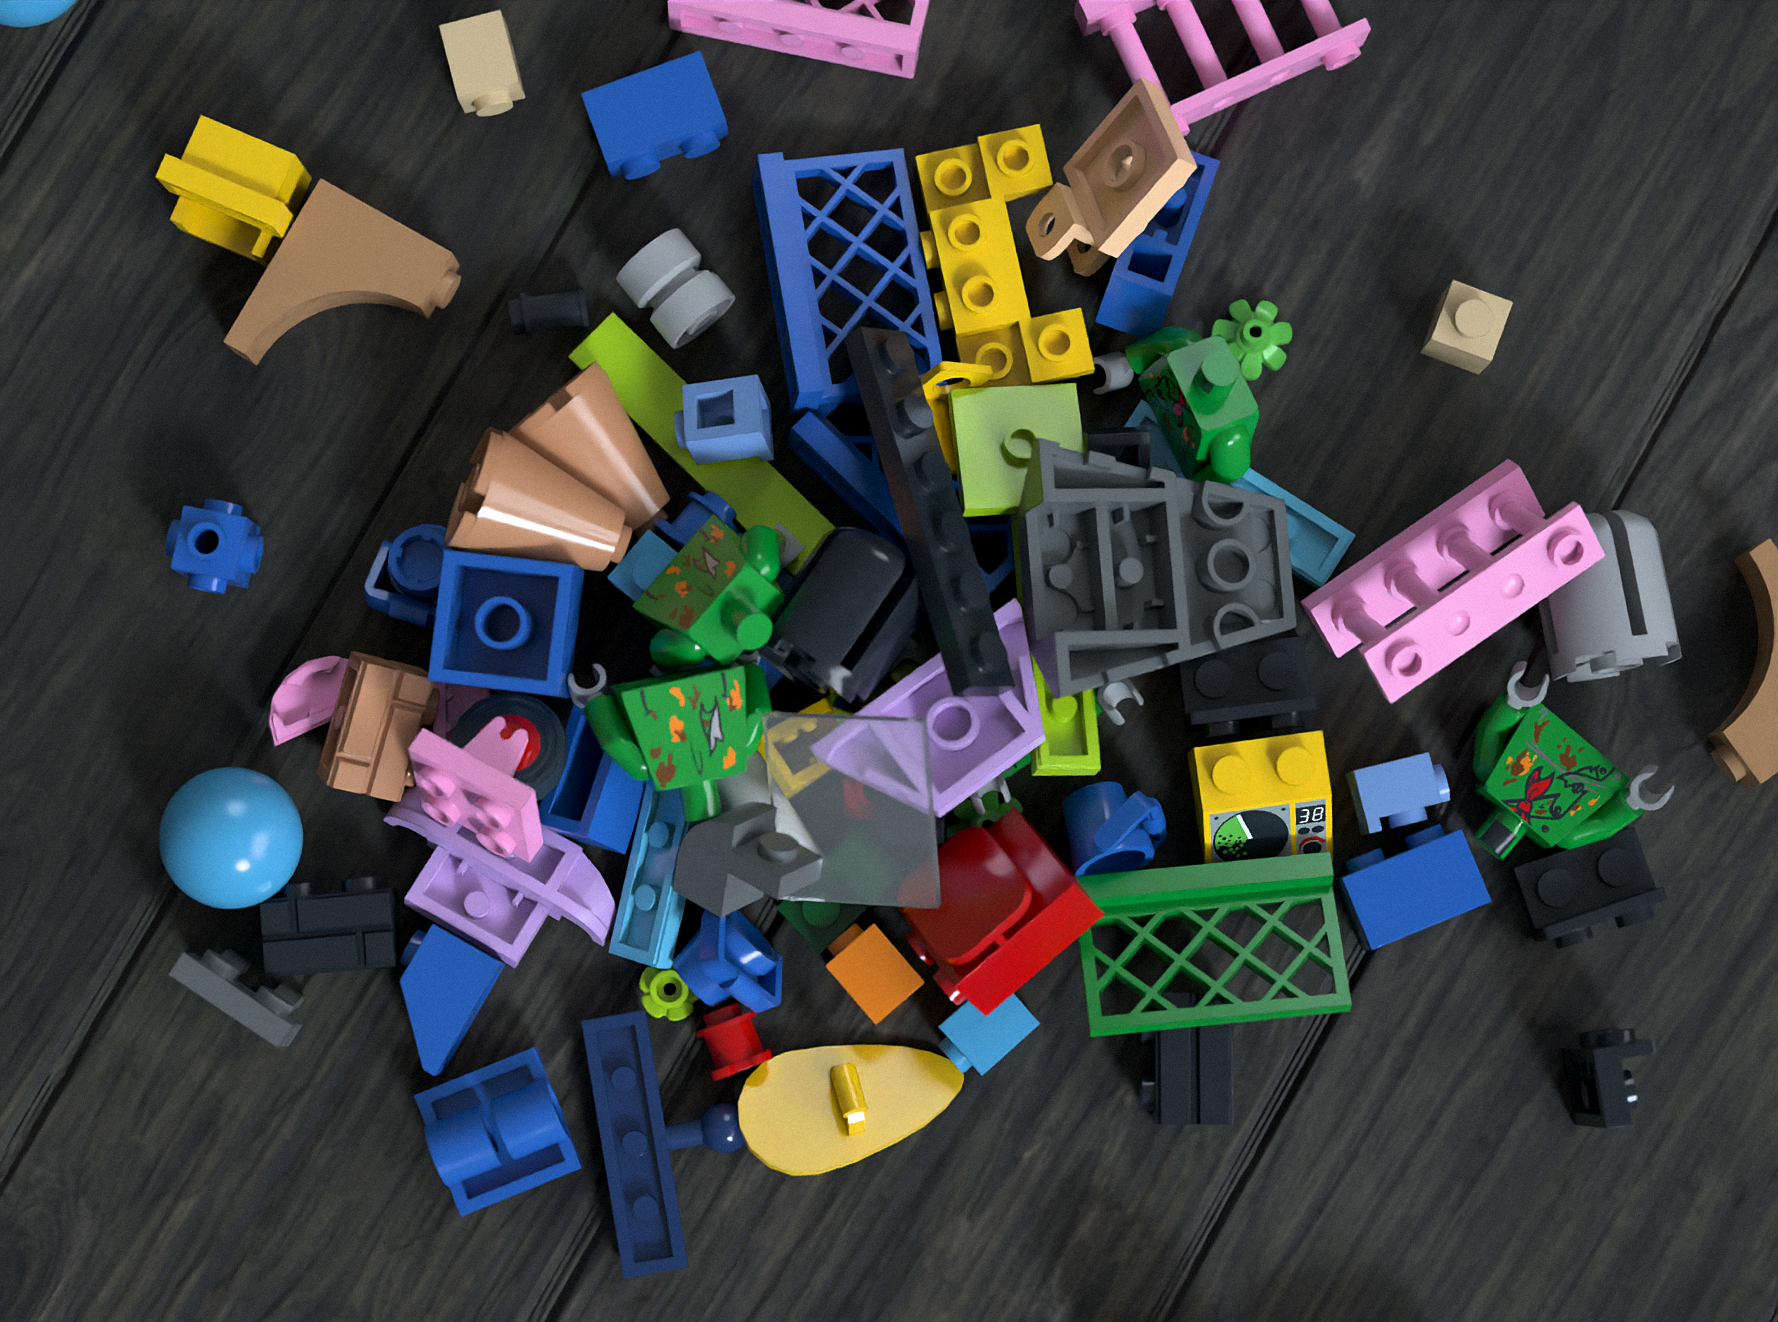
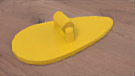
[738,1045,964,1176]

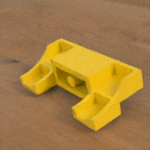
[915,124,1095,388]

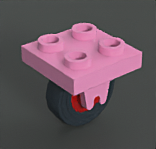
[408,692,568,863]

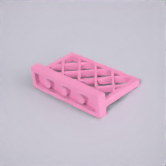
[668,0,930,79]

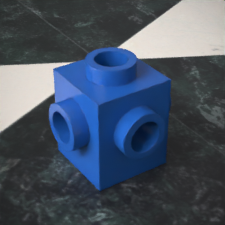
[165,499,264,595]

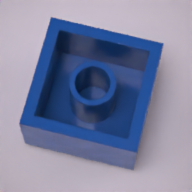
[428,550,585,698]

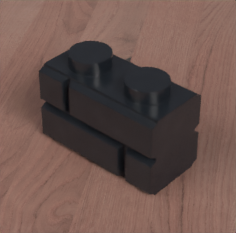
[260,877,403,978]
[1139,993,1234,1125]

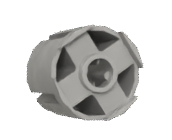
[1538,510,1682,682]

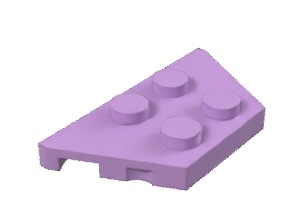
[812,598,1045,818]

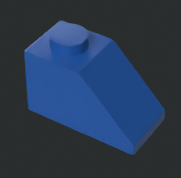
[399,924,507,1076]

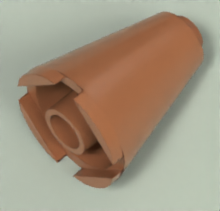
[507,361,670,539]
[444,426,632,572]

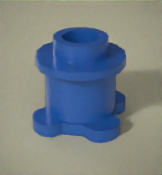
[653,491,739,553]

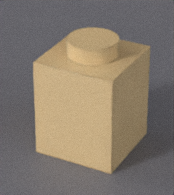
[439,10,525,116]
[1420,280,1513,375]

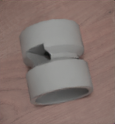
[616,228,735,349]

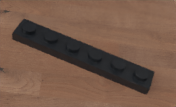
[844,327,1016,697]

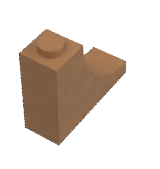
[223,178,461,365]
[1708,538,1778,788]

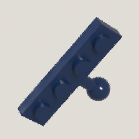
[581,1010,745,1279]

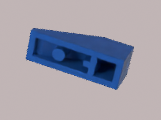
[1095,150,1220,339]

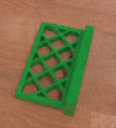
[1076,852,1352,1037]

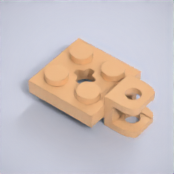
[1026,77,1197,277]

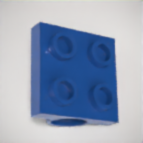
[414,1047,584,1216]

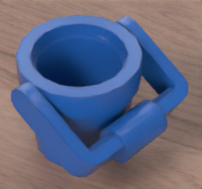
[364,524,454,627]
[1062,781,1167,877]
[672,909,783,1013]

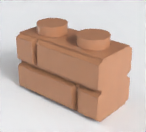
[316,651,440,802]

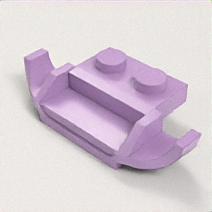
[383,786,618,968]

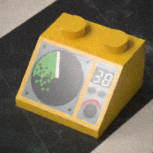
[1187,730,1333,864]

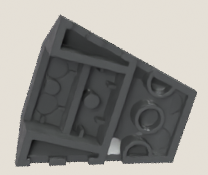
[1017,437,1297,699]

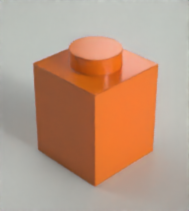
[825,923,925,1025]

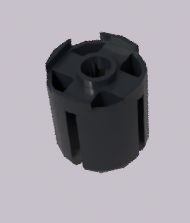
[758,527,928,715]

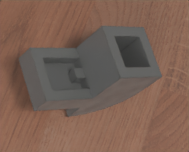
[673,802,823,917]

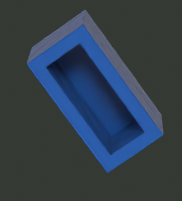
[581,51,729,180]
[538,704,646,854]
[1334,824,1492,951]

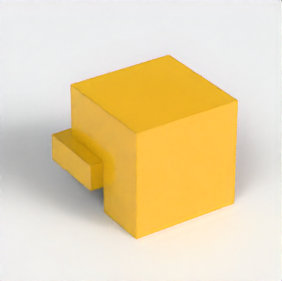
[155,115,312,267]

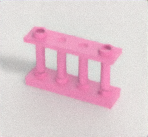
[1074,0,1371,137]
[1300,459,1605,703]

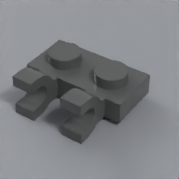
[168,948,305,1047]

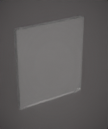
[762,711,942,909]

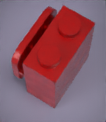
[897,807,1105,1017]

